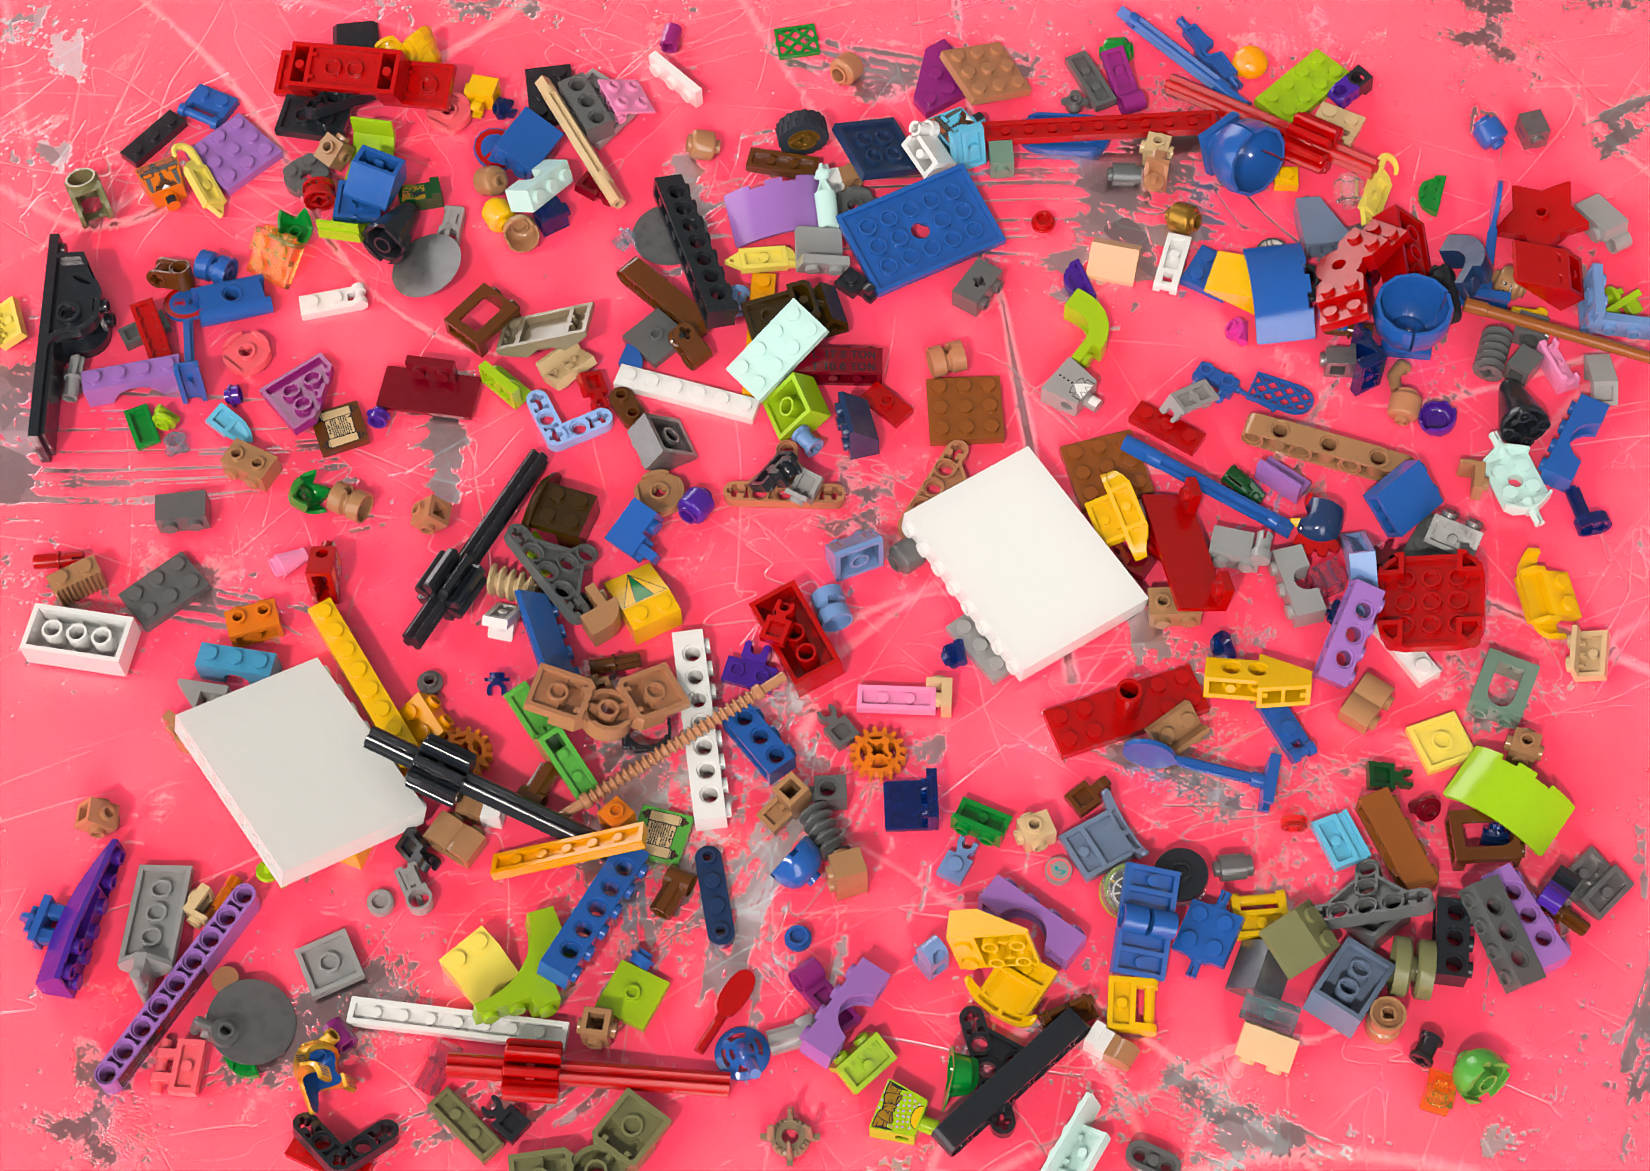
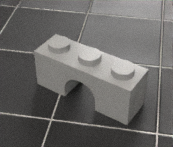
[1267,544,1327,628]

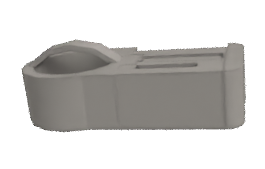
[436,205,466,246]
[394,861,435,916]

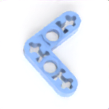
[526,390,614,452]

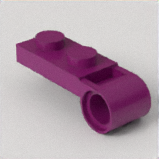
[1099,45,1147,114]
[788,957,862,1035]

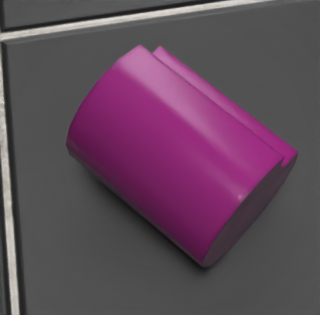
[659,22,682,54]
[322,1017,358,1054]

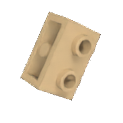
[1234,1019,1300,1076]

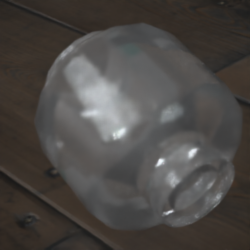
[1333,172,1364,210]

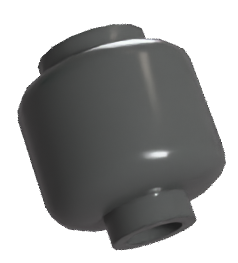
[887,537,926,574]

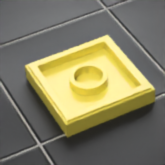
[1405,711,1474,776]

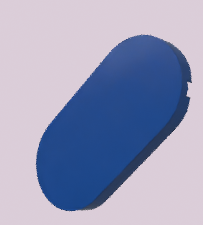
[1021,112,1111,157]

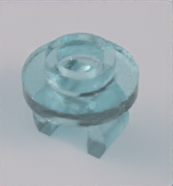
[611,227,637,252]

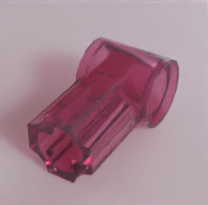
[414,1037,465,1097]

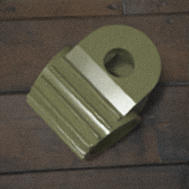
[64,167,115,229]

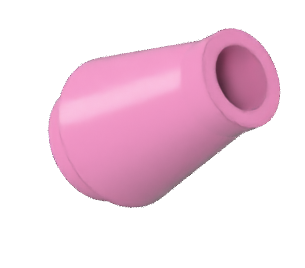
[269,547,308,578]

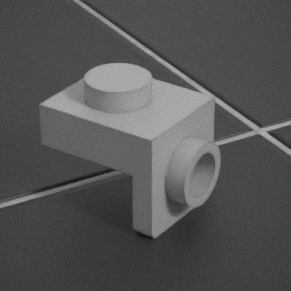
[784,467,825,506]

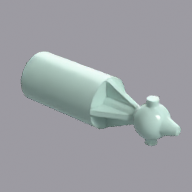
[814,163,839,229]

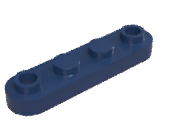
[695,846,735,949]

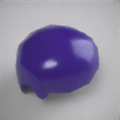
[1418,400,1457,437]

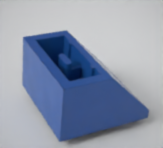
[343,145,407,212]

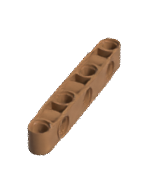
[1241,413,1415,481]

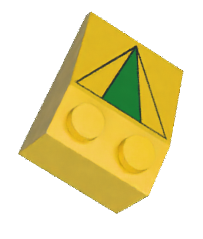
[604,563,683,645]

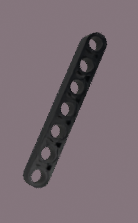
[931,1007,1091,1157]

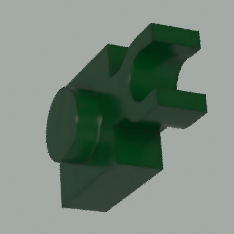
[1365,761,1414,792]

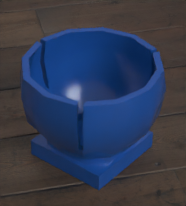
[1198,111,1285,197]
[1372,273,1454,361]

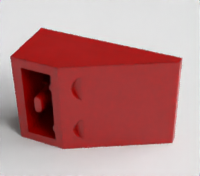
[1511,240,1585,311]

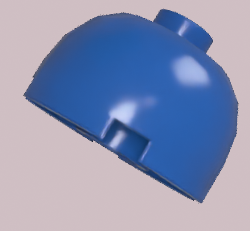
[770,835,822,889]

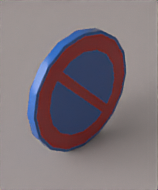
[473,128,509,171]

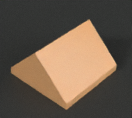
[1086,237,1142,287]

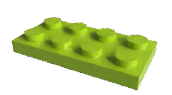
[1254,48,1349,123]

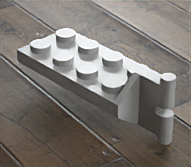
[117,865,195,1005]

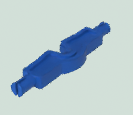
[1176,16,1243,91]

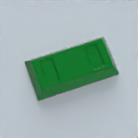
[123,403,161,451]

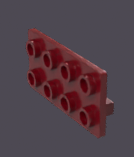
[376,355,482,420]

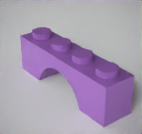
[81,354,182,408]
[977,874,1087,971]
[799,957,891,1070]

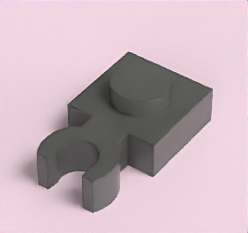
[817,704,860,752]

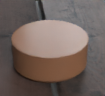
[211,966,241,993]

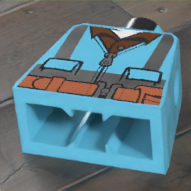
[927,107,986,156]

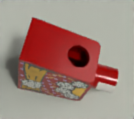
[305,540,342,604]

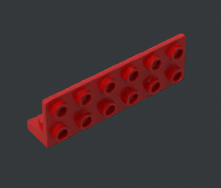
[1141,477,1235,612]

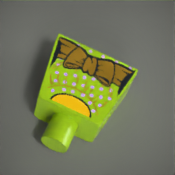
[869,1078,940,1145]

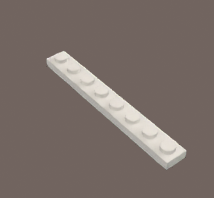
[346,996,570,1052]

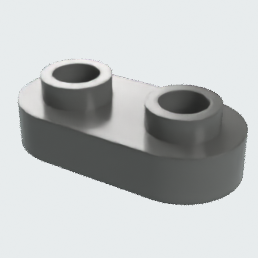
[1125,1140,1181,1171]

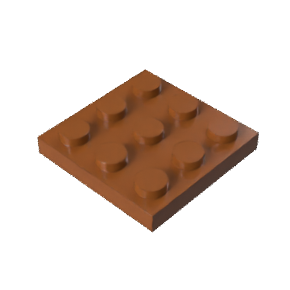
[926,376,1005,446]
[1059,429,1154,514]

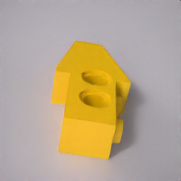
[1203,654,1312,708]

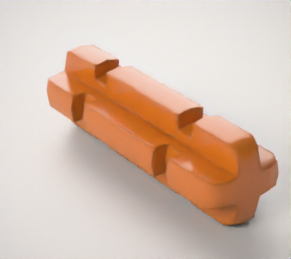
[205,874,243,921]

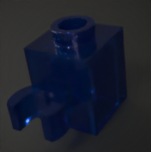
[532,195,571,237]

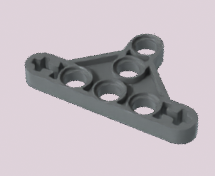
[504,523,598,625]
[1314,859,1436,930]

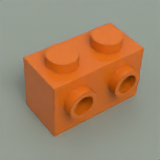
[224,598,285,648]

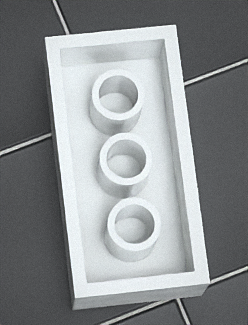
[19,603,141,677]

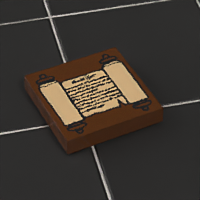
[313,400,371,458]

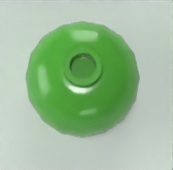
[1452,1047,1511,1105]

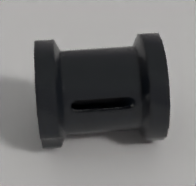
[1409,1030,1444,1068]

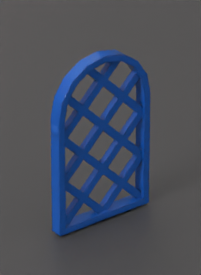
[1245,371,1314,415]

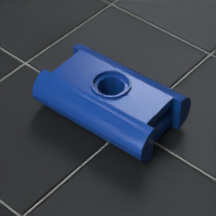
[190,273,274,328]

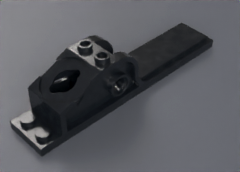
[28,233,116,463]

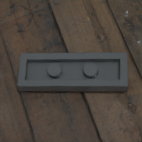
[1064,50,1117,112]

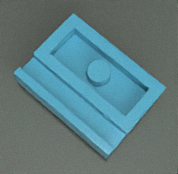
[948,121,987,170]
[1310,809,1371,873]

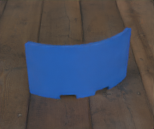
[1243,243,1316,345]

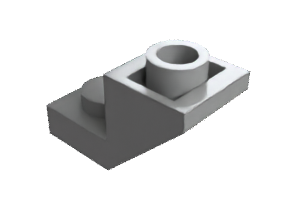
[1584,353,1618,406]

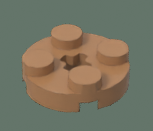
[634,469,685,517]

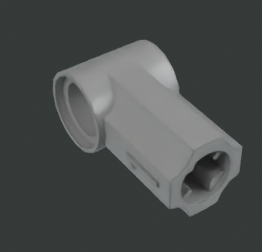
[766,1014,816,1056]

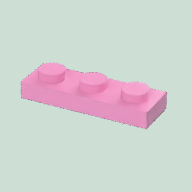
[857,684,936,715]

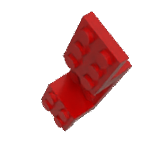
[273,41,457,111]

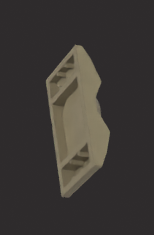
[496,301,595,358]

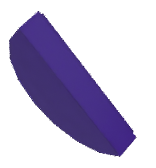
[1063,258,1096,299]

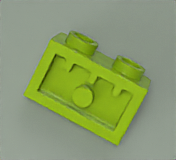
[478,360,531,410]
[829,1031,898,1095]

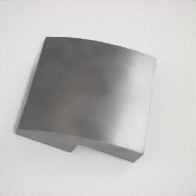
[1568,846,1635,921]

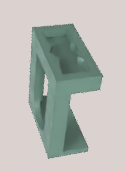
[1465,648,1541,729]

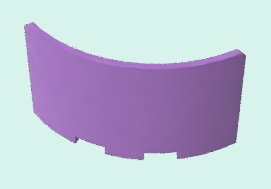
[723,175,820,248]

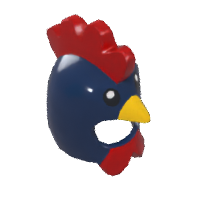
[1290,492,1345,558]

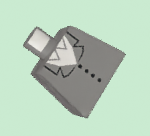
[1040,357,1103,416]

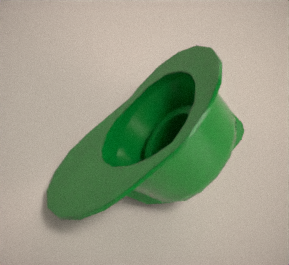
[941,1045,979,1113]

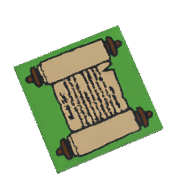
[637,804,694,866]

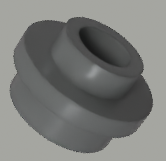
[417,670,443,695]

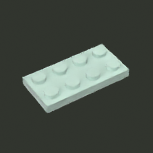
[726,298,829,403]

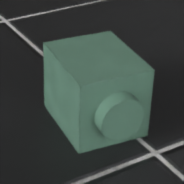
[988,140,1014,178]

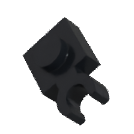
[481,1095,532,1146]

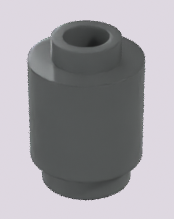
[1107,162,1142,187]
[1212,852,1254,882]

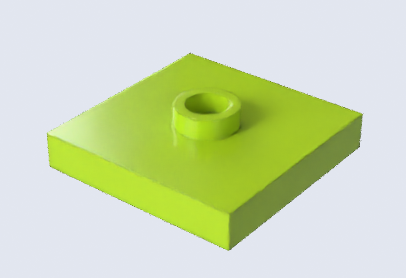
[595,960,671,1033]

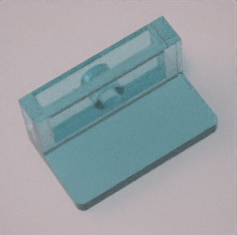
[1238,989,1302,1036]

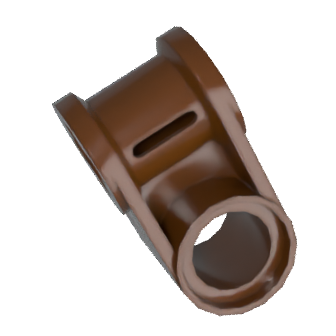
[146,257,196,292]
[668,322,713,371]

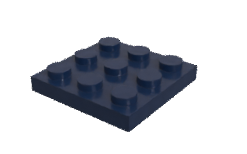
[832,117,921,181]

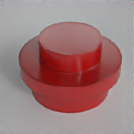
[1031,210,1055,233]

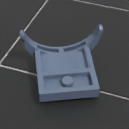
[1058,788,1149,884]

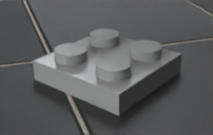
[294,928,366,1001]

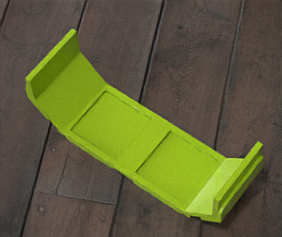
[316,116,396,243]

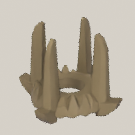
[760,1106,821,1166]

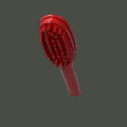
[694,970,755,1055]

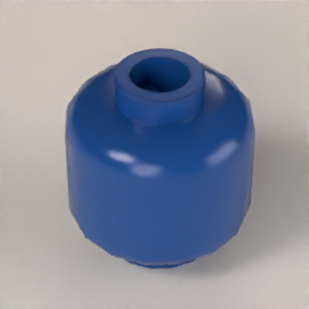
[1472,114,1508,151]

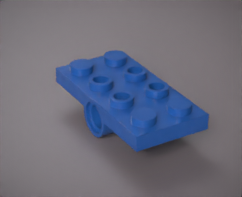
[1109,862,1181,982]

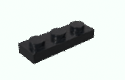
[120,109,188,168]

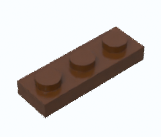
[746,147,820,179]

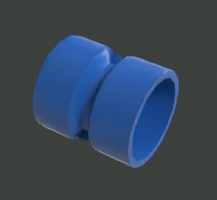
[193,249,239,283]

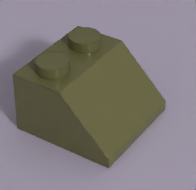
[1258,898,1341,980]

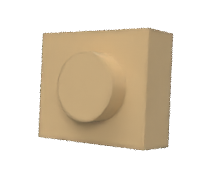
[182,882,216,929]

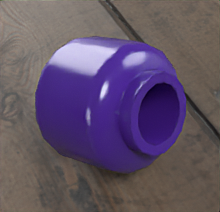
[677,487,715,524]

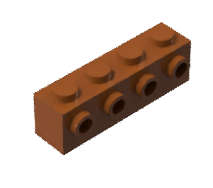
[1355,787,1439,891]

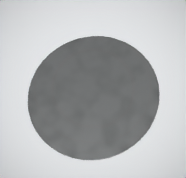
[632,207,708,265]
[392,234,461,298]
[207,979,296,1065]

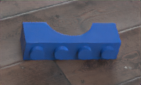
[1538,394,1610,494]

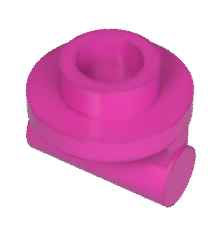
[1225,317,1248,346]

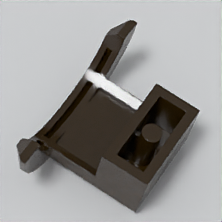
[519,472,600,555]

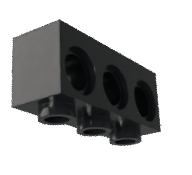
[1432,896,1474,988]

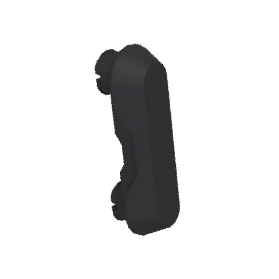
[1429,264,1462,325]

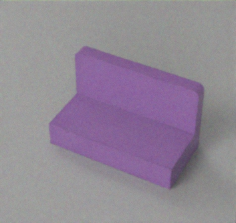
[1254,456,1311,504]

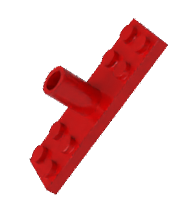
[1043,664,1210,760]

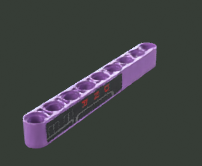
[94,883,261,1095]

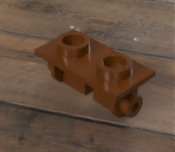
[1037,993,1099,1029]

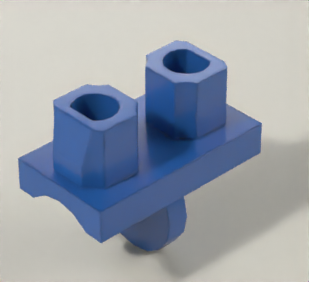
[19,894,65,950]

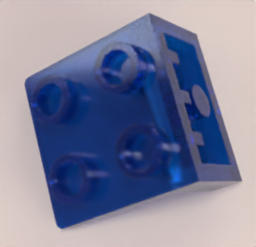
[1350,323,1387,397]
[883,768,939,832]

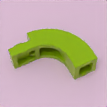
[1063,288,1109,368]

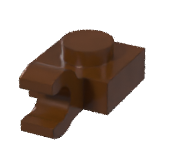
[1064,775,1112,819]

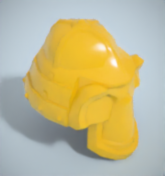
[375,25,442,63]

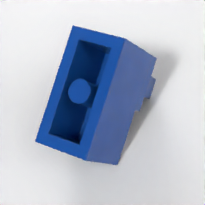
[604,497,664,566]

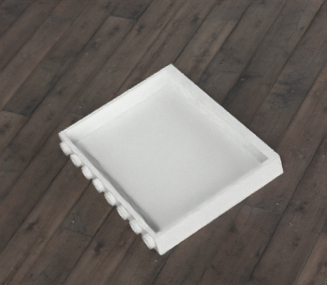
[901,446,1149,682]
[175,657,427,888]

